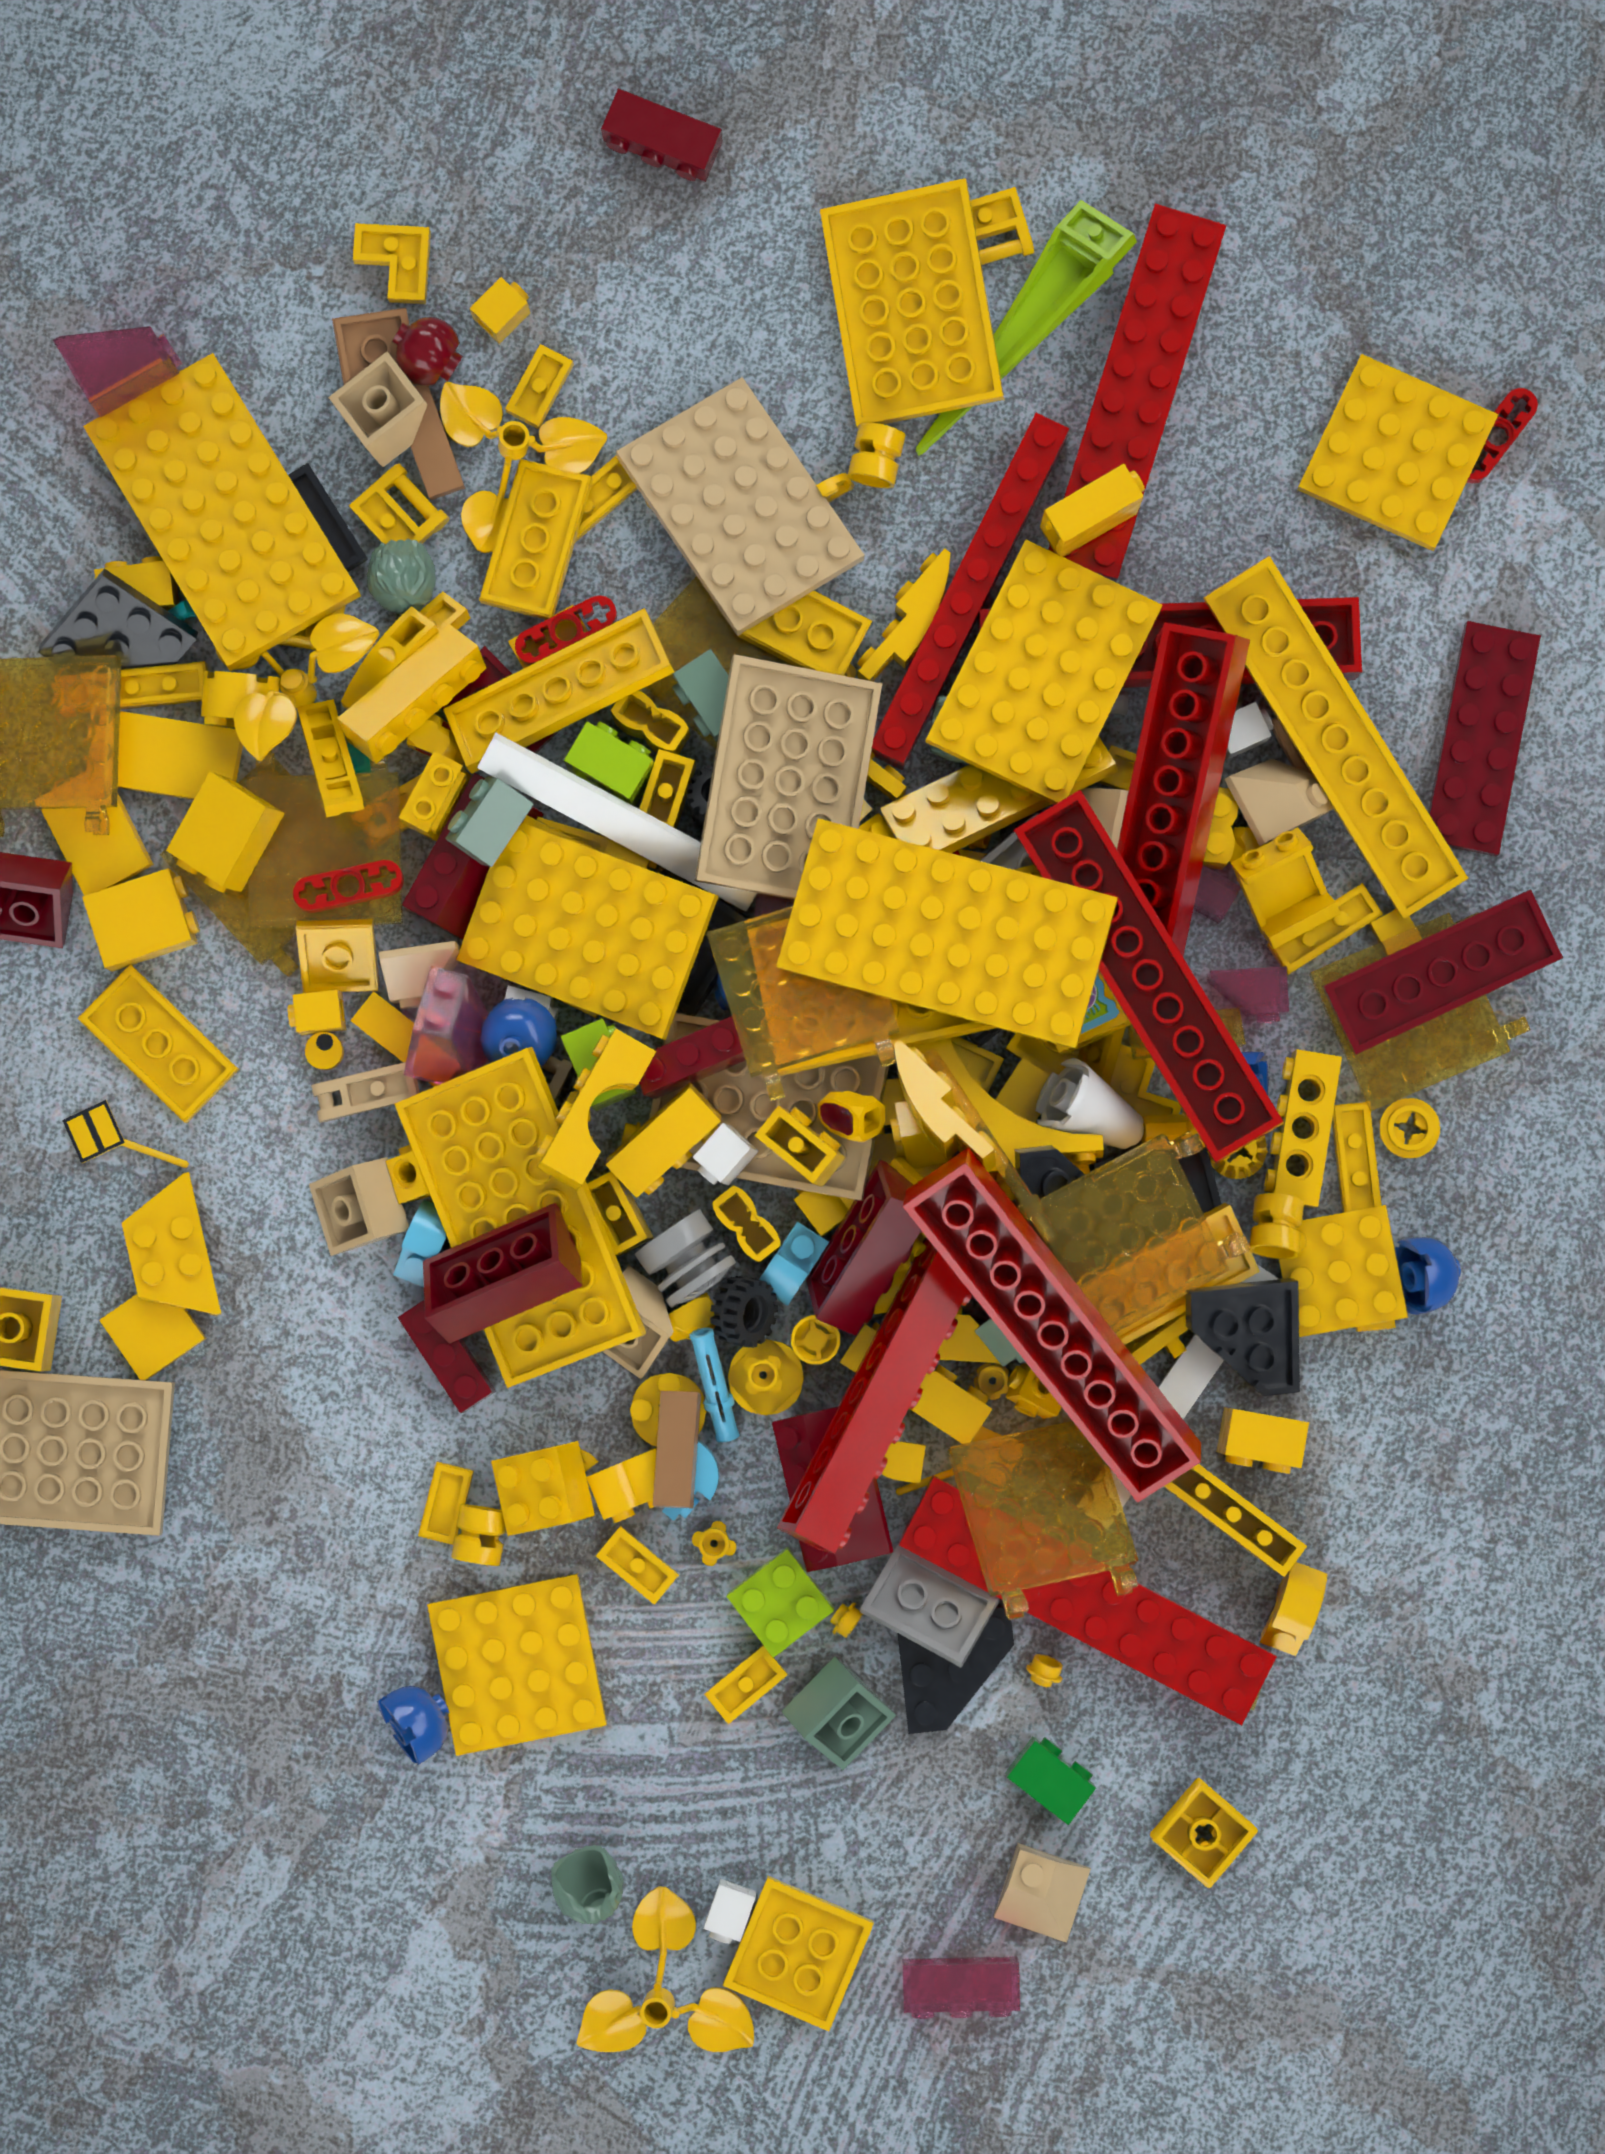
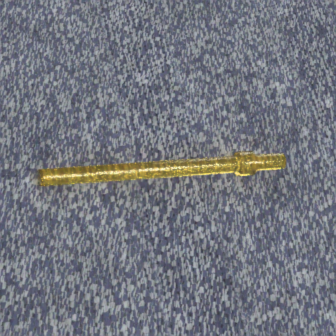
[924,1048,1059,1244]

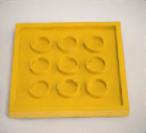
[1297,354,1498,551]
[427,1573,607,1756]

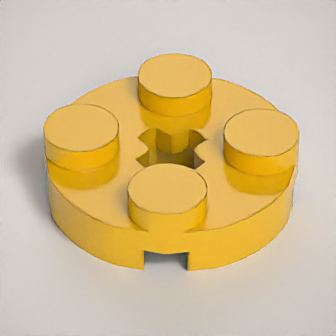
[728,1339,804,1415]
[630,1373,707,1447]

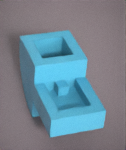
[393,1199,449,1288]
[759,1221,829,1306]
[662,1440,720,1521]

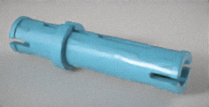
[689,1327,740,1442]

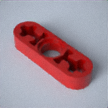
[1467,388,1538,484]
[515,595,617,666]
[293,860,404,913]

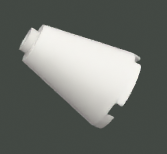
[1036,1058,1144,1149]

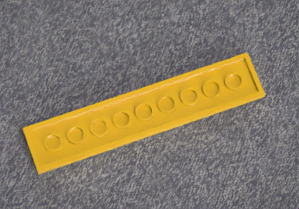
[1203,556,1469,919]

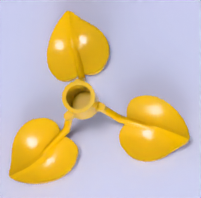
[440,382,607,553]
[215,613,380,761]
[577,1886,754,2052]

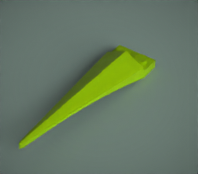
[916,200,1137,456]

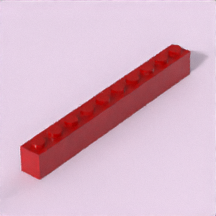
[871,412,1070,771]

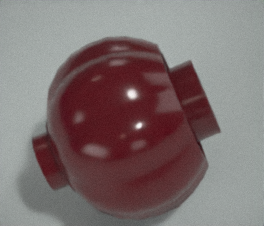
[392,317,463,386]

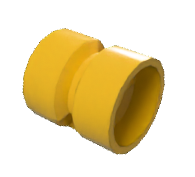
[848,422,906,489]
[1249,1193,1304,1259]
[791,1315,840,1364]
[451,1504,506,1566]

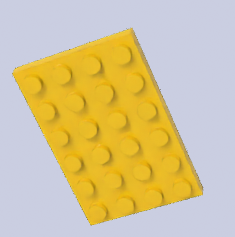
[820,178,1005,428]
[925,539,1163,805]
[456,823,719,1040]

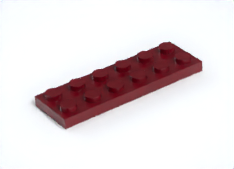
[1428,621,1541,857]
[1321,889,1563,1055]

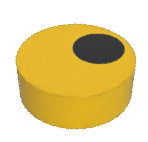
[305,1032,344,1070]

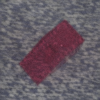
[1206,966,1289,1023]

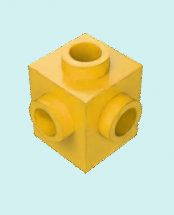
[1005,1363,1061,1419]

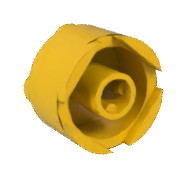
[201,671,280,728]

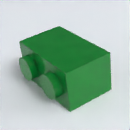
[1005,1736,1096,1825]

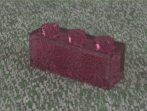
[902,1956,1020,2019]

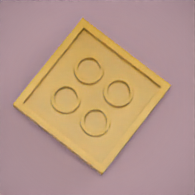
[1279,1205,1408,1337]
[722,1876,874,2032]

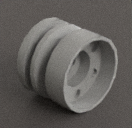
[635,1209,736,1308]

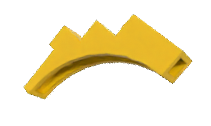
[908,1038,1104,1184]

